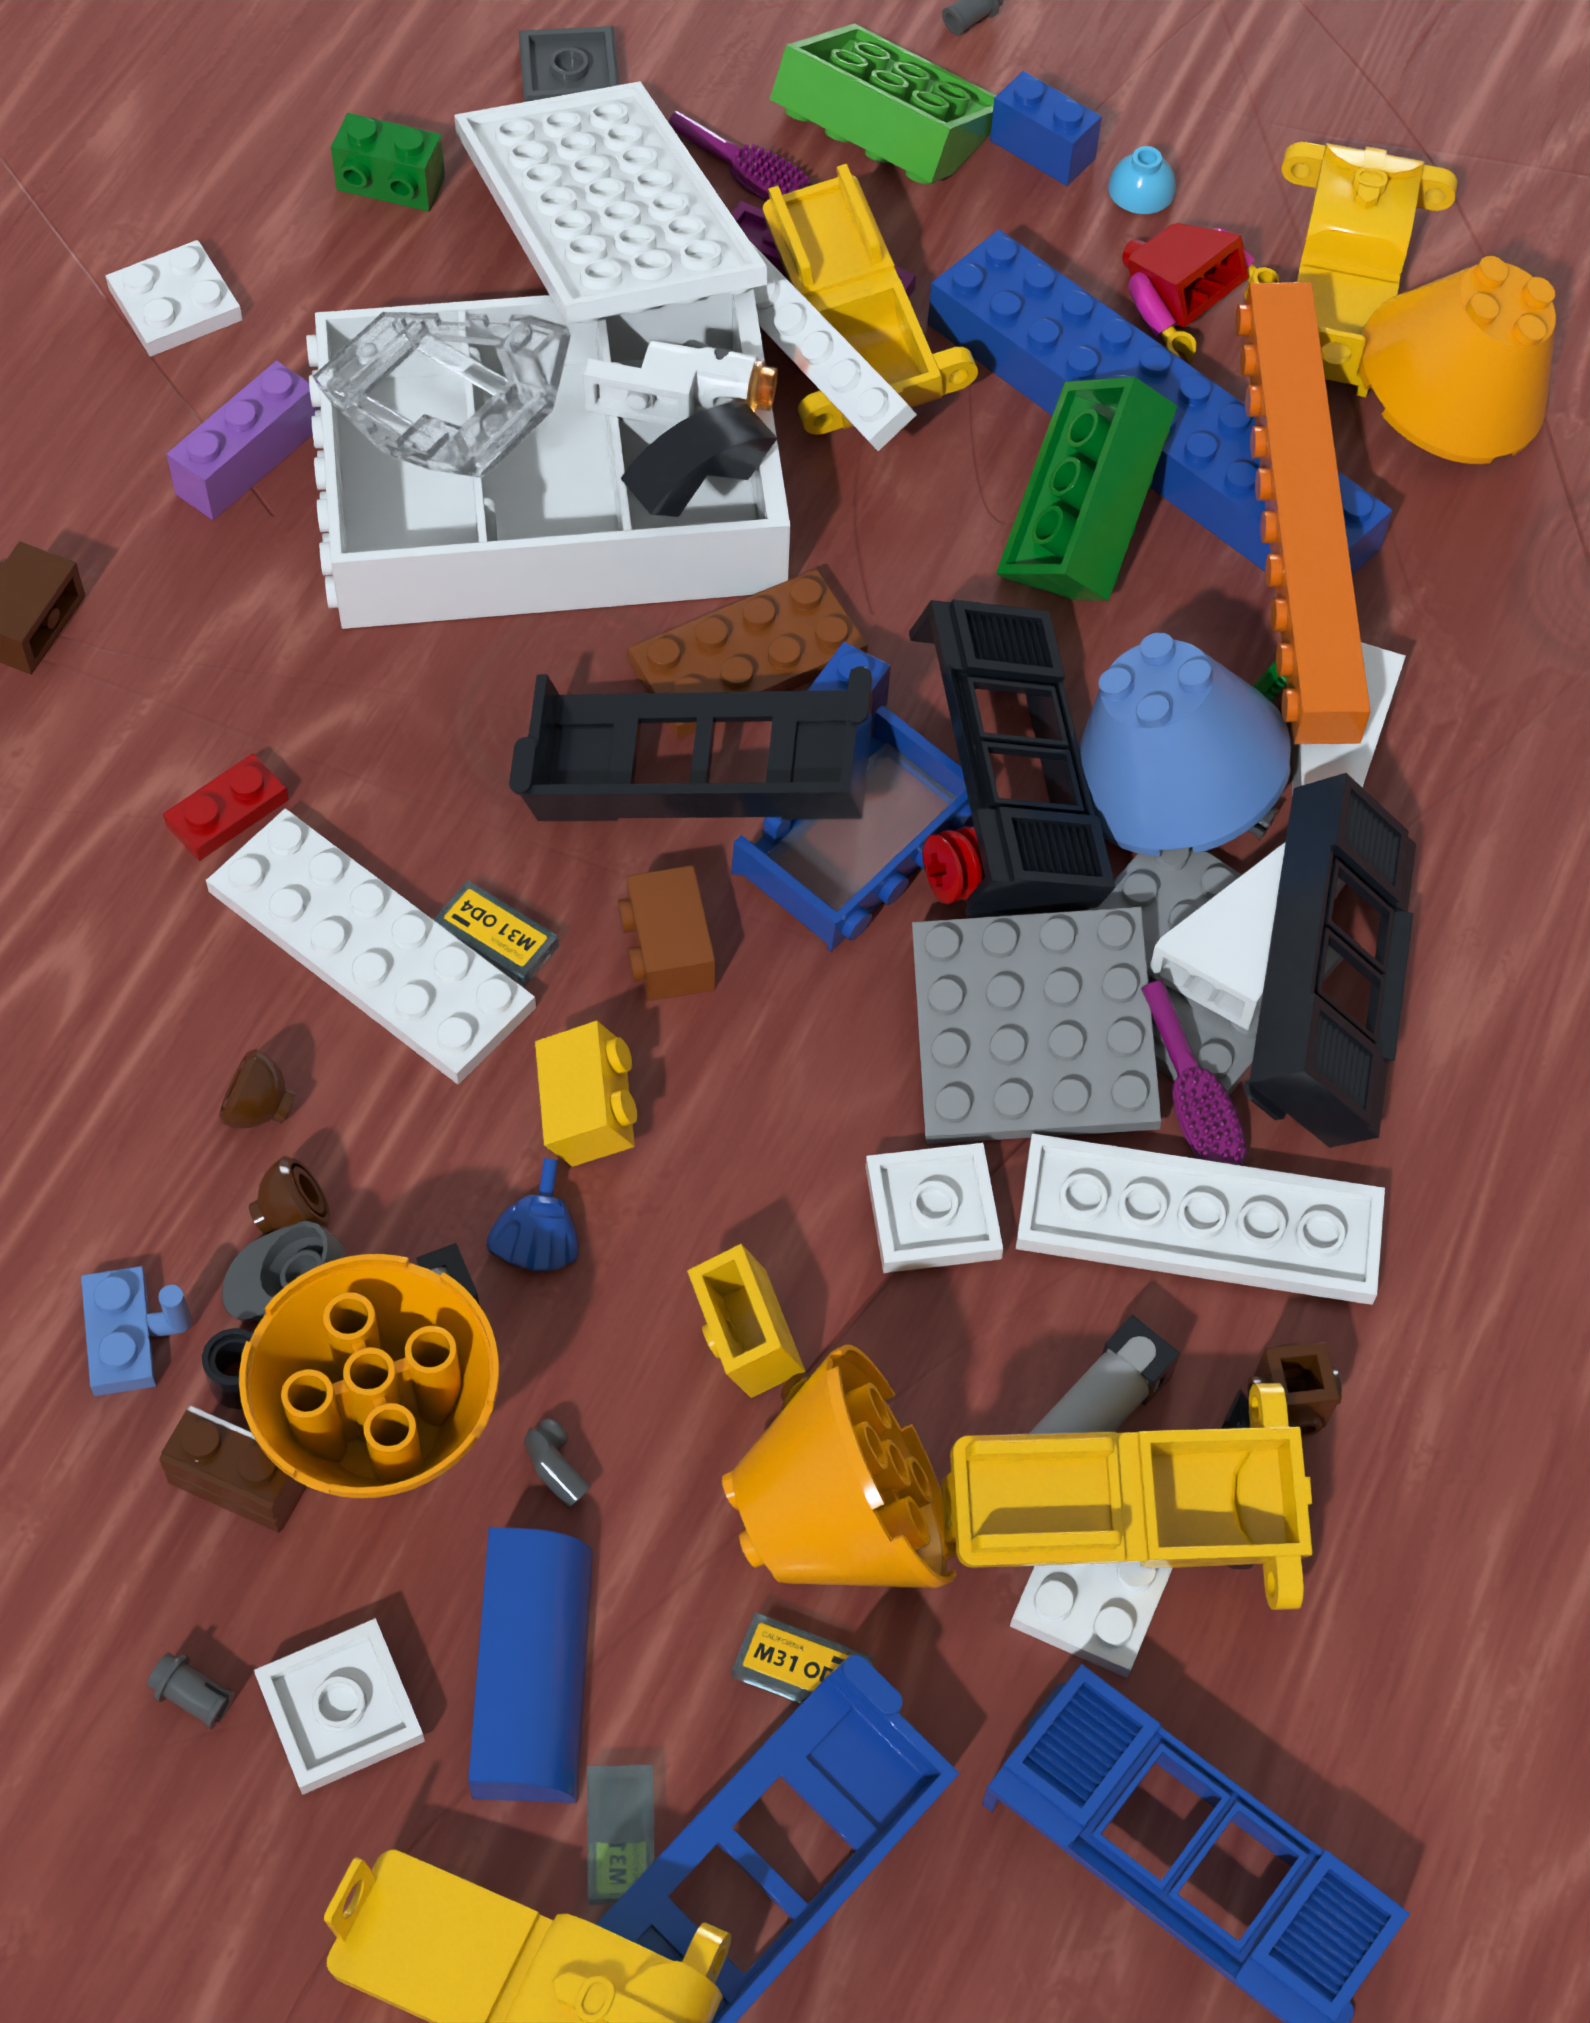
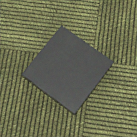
[519,26,619,102]

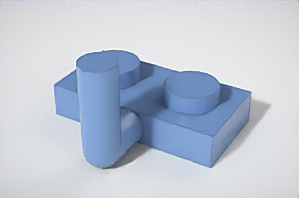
[81,1266,192,1396]

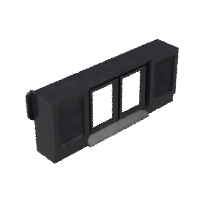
[909,599,1116,918]
[509,666,873,821]
[1244,773,1416,1148]

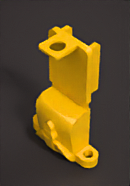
[1281,142,1458,398]
[763,164,978,435]
[941,1383,1312,1610]
[324,1850,731,2023]

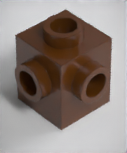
[1247,1342,1342,1437]

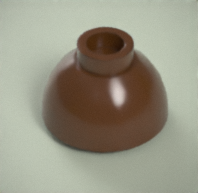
[219,1049,296,1128]
[249,1156,330,1235]

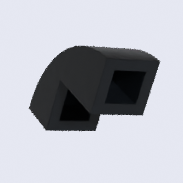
[620,403,777,517]

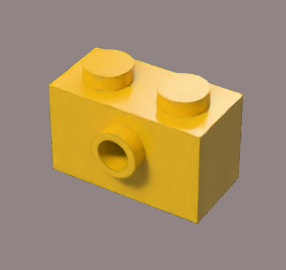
[535,1021,637,1167]
[687,1244,806,1398]

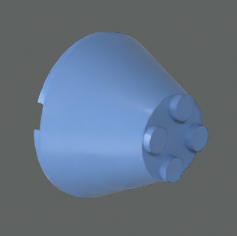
[1078,633,1291,856]

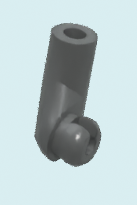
[524,1419,591,1508]

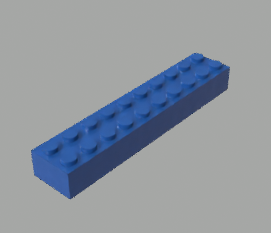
[927,229,1393,575]

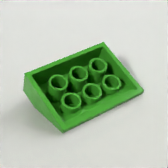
[769,23,997,184]

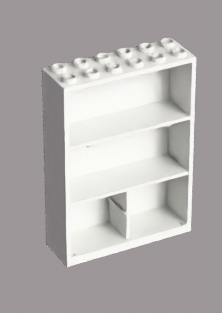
[306,288,790,629]

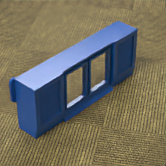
[595,1655,960,2023]
[982,1664,1410,2023]

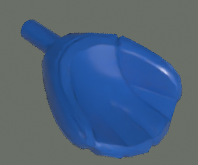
[486,1158,579,1272]

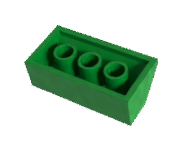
[996,377,1178,601]

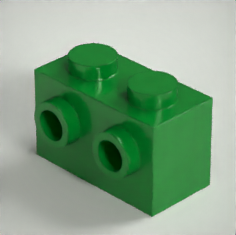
[330,113,445,212]

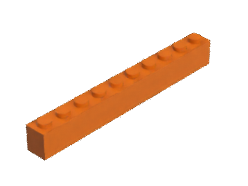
[1235,282,1371,744]

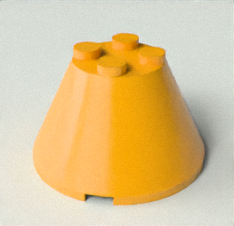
[1359,256,1556,464]
[239,1254,499,1498]
[722,1345,957,1588]

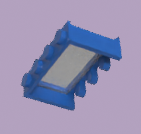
[731,705,974,952]

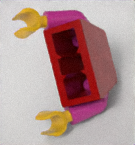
[1122,223,1279,362]

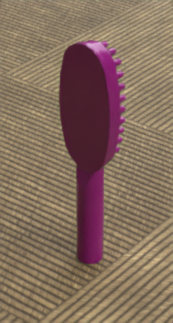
[668,111,812,201]
[1141,980,1247,1166]

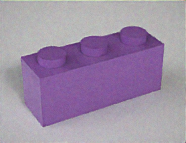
[166,360,318,521]

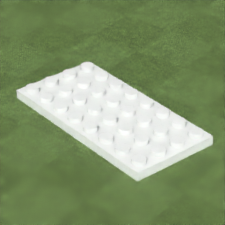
[454,81,767,324]

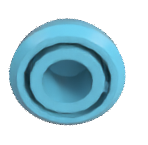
[1108,146,1176,214]

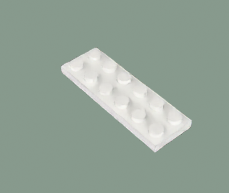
[206,808,536,1085]
[1015,1134,1385,1305]

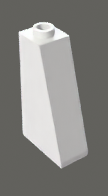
[1291,642,1406,796]
[1148,842,1346,1030]

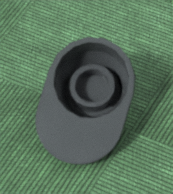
[222,1220,347,1322]

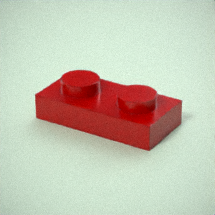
[163,753,289,861]

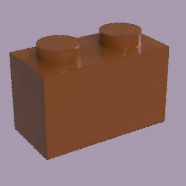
[618,865,715,1001]

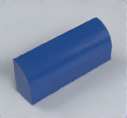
[468,1527,593,1803]

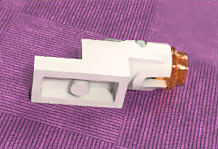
[583,340,778,427]

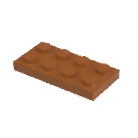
[627,569,868,739]

